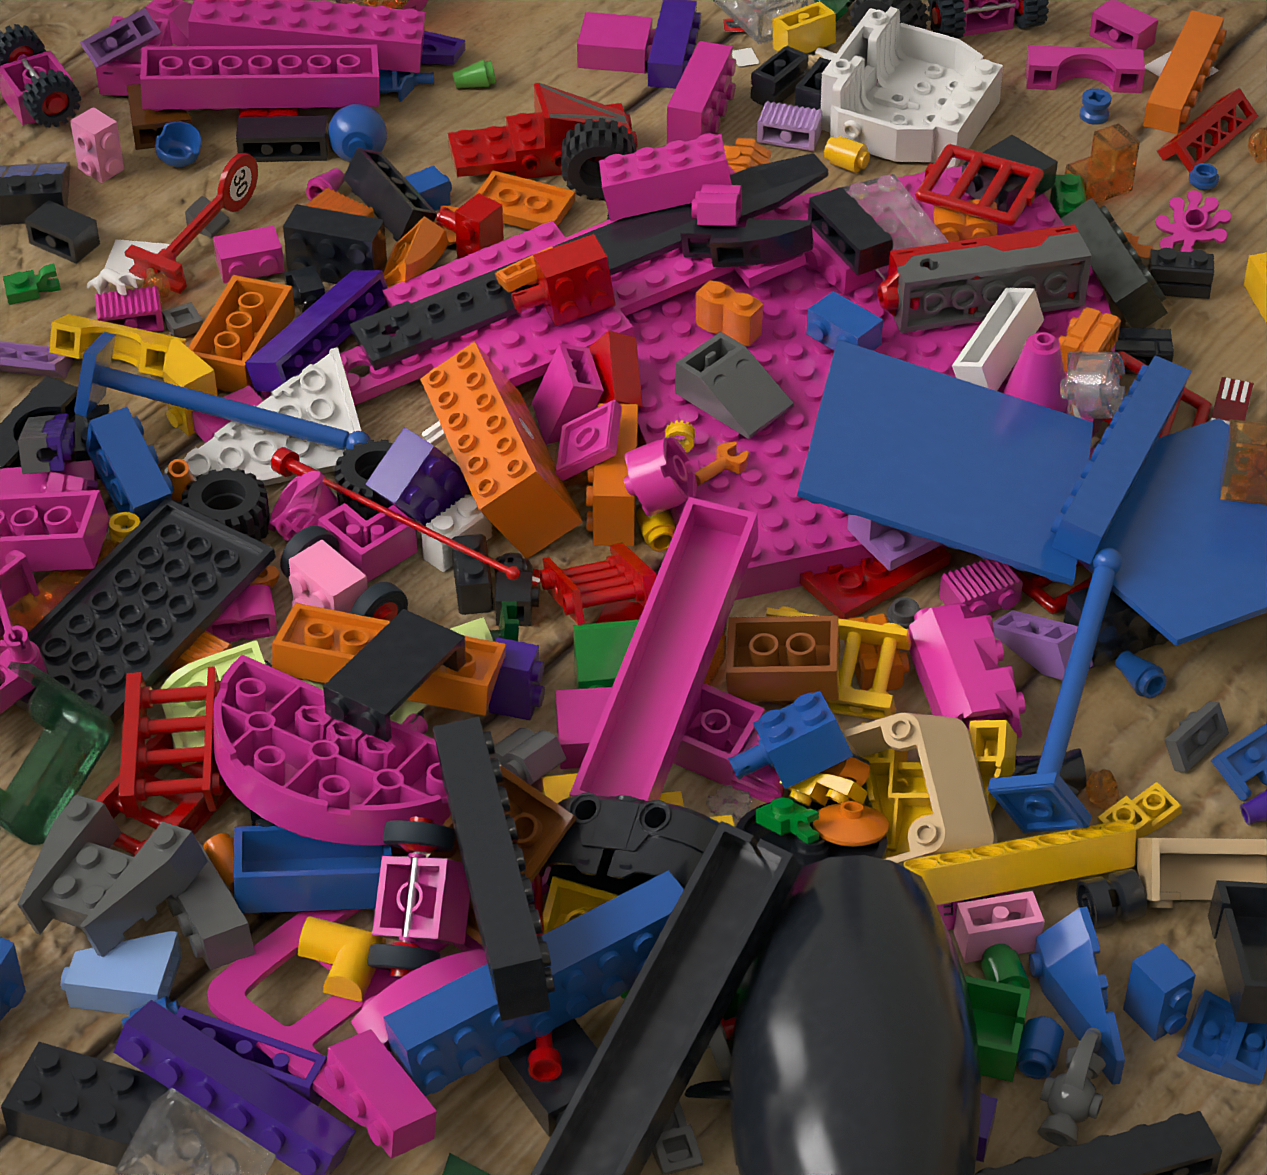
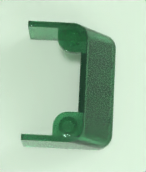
[0,661,114,845]

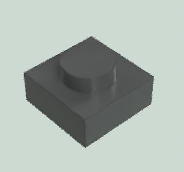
[162,302,203,338]

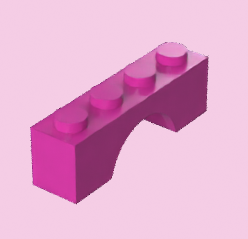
[1025,45,1145,93]

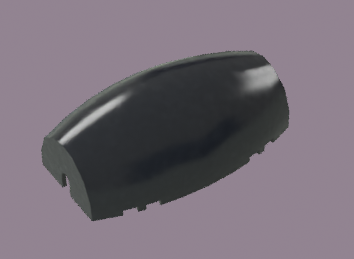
[729,855,981,1175]

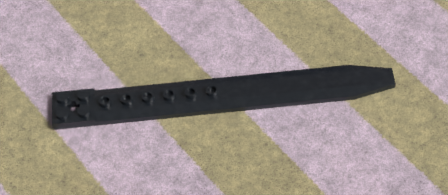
[349,153,829,371]

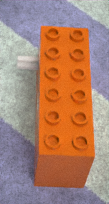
[420,341,583,559]

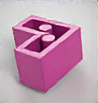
[318,503,417,583]

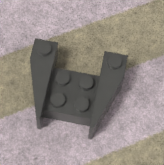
[18,794,208,957]

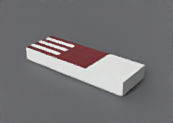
[1211,377,1254,435]

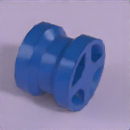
[1080,89,1111,124]

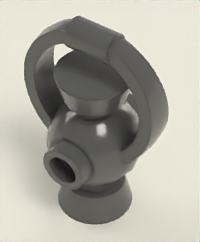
[1037,1028,1106,1147]

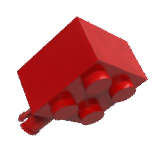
[511,234,616,326]

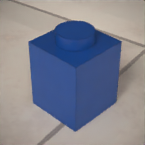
[404,166,452,211]

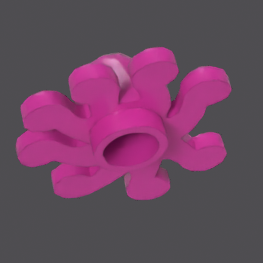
[1155,190,1231,252]

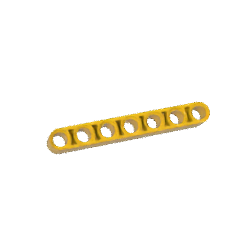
[904,822,1137,905]

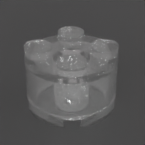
[1060,352,1125,419]

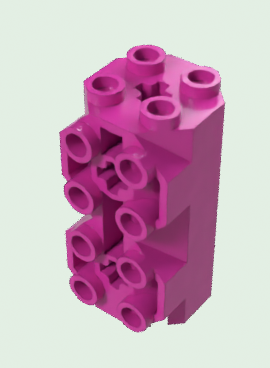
[908,603,1026,738]

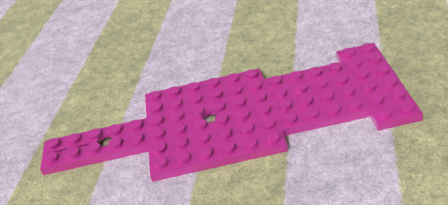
[260,163,806,406]

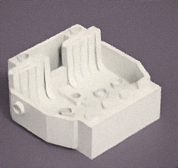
[821,7,1003,168]

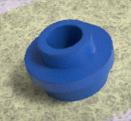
[1188,163,1219,190]

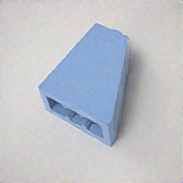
[61,931,182,1015]

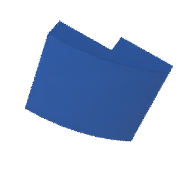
[1177,989,1267,1085]

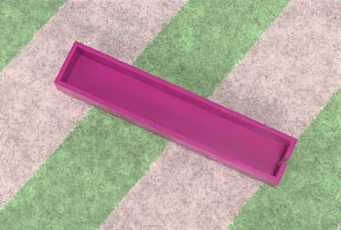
[569,497,758,801]

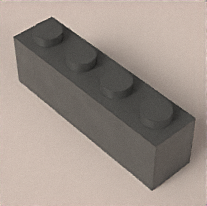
[166,842,255,971]

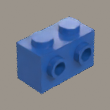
[806,291,883,351]
[1123,943,1196,1041]

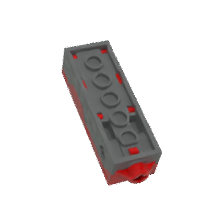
[877,224,1092,333]

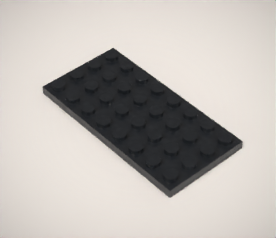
[0,498,276,746]

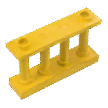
[765,606,911,720]

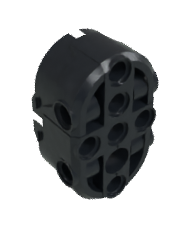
[539,792,720,895]

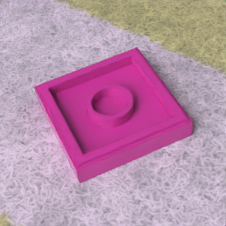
[555,400,622,481]

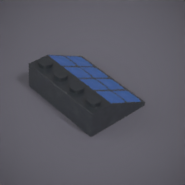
[0,162,70,225]

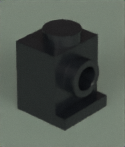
[284,265,325,314]

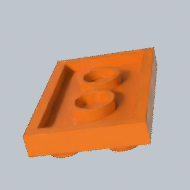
[474,170,575,230]

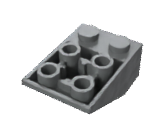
[675,332,794,439]

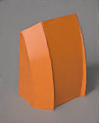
[383,216,449,288]

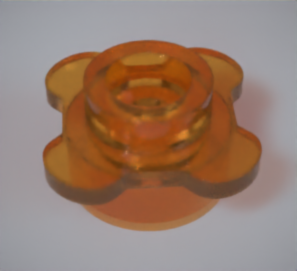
[143,268,170,304]

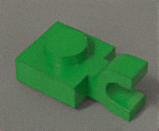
[3,263,61,305]
[756,797,819,844]

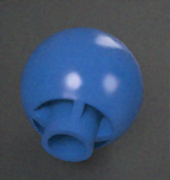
[328,104,387,162]

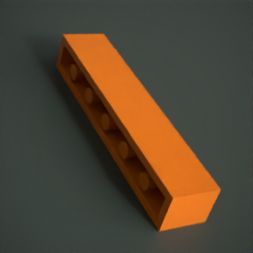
[1143,10,1227,134]

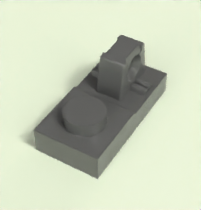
[1164,701,1229,773]

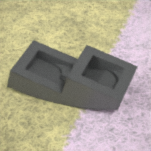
[652,1101,703,1175]

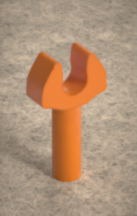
[694,442,749,486]

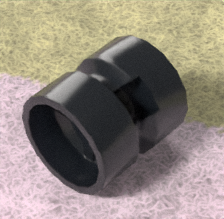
[1076,869,1147,929]

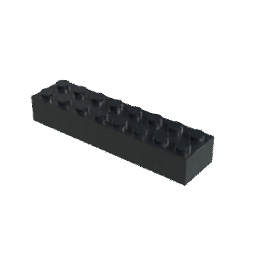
[433,717,555,1021]

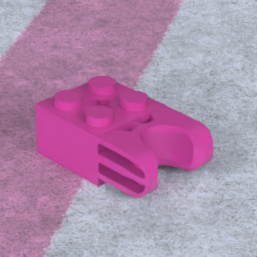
[673,683,785,803]

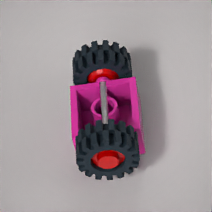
[928,0,1049,38]
[0,24,81,128]

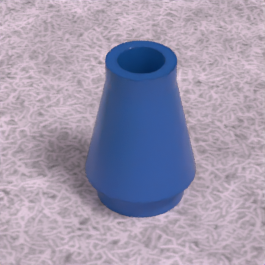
[1116,651,1167,698]

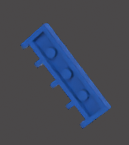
[1211,723,1267,801]

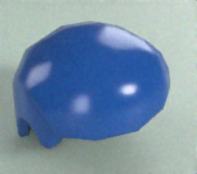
[155,121,202,168]

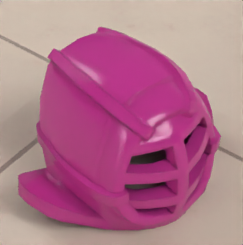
[268,471,339,541]

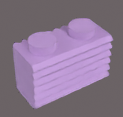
[757,101,823,152]

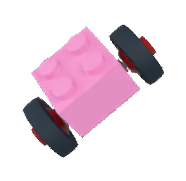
[280,525,408,621]

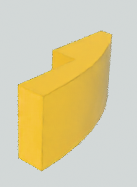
[780,773,869,806]
[1098,782,1182,838]

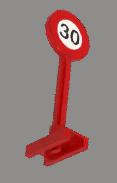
[124,153,258,294]

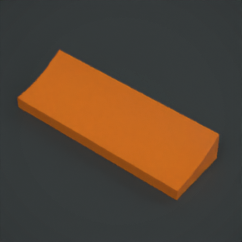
[272,603,506,716]

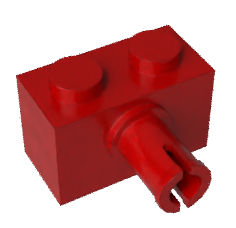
[436,193,504,259]

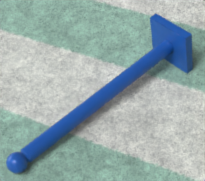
[74,332,371,450]
[988,548,1122,833]

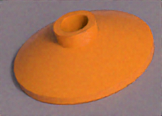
[812,801,889,846]

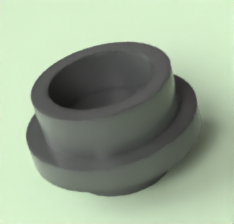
[887,597,921,629]

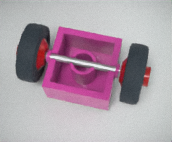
[368,817,470,978]

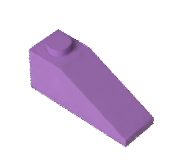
[80,8,161,68]
[993,610,1093,681]

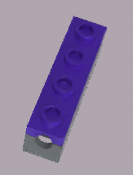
[18,413,75,474]

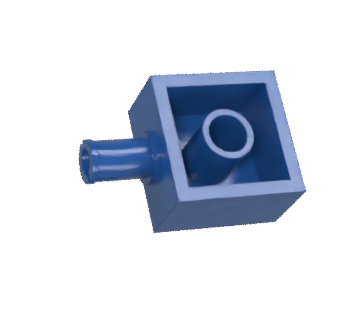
[728,690,853,789]

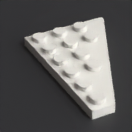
[164,348,361,504]

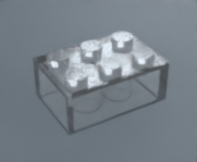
[115,1088,276,1175]

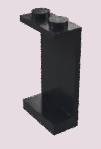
[323,609,466,742]

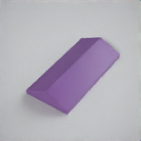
[0,341,75,378]

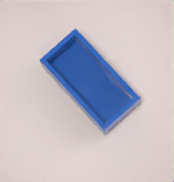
[234,826,392,913]

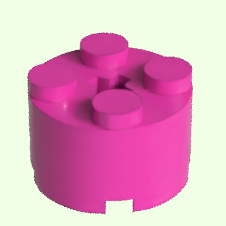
[624,436,697,517]

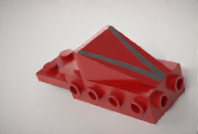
[448,83,638,179]

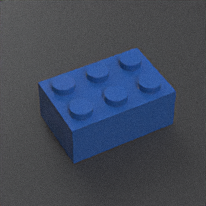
[86,407,174,529]

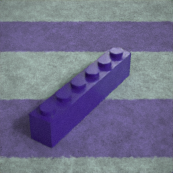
[245,270,388,391]
[113,1000,356,1175]

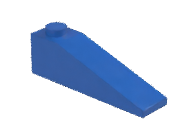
[1029,907,1125,1085]

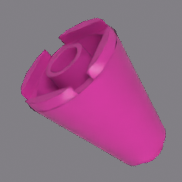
[1003,332,1069,413]

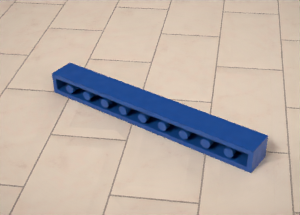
[1050,355,1191,565]

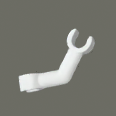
[87,268,138,295]

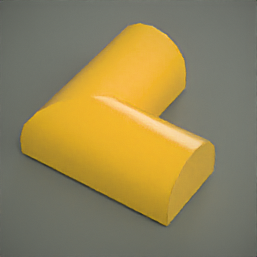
[298,916,386,1002]

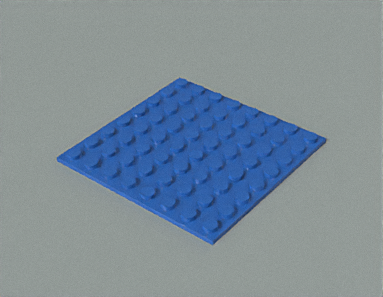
[797,340,1093,586]
[1077,418,1267,646]

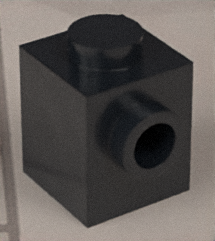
[495,571,539,626]

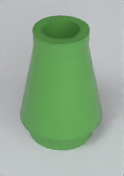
[453,59,496,89]

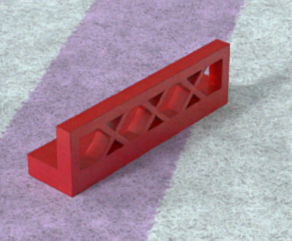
[1157,88,1259,173]

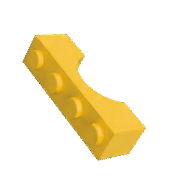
[49,314,187,377]

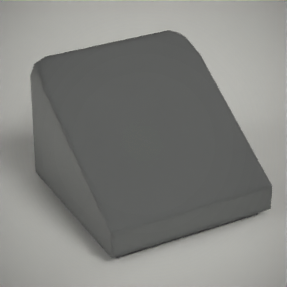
[185,196,230,238]

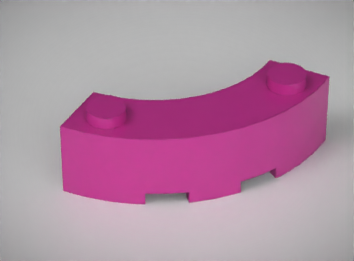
[351,949,487,1054]

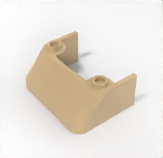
[844,713,997,867]
[1136,838,1267,908]

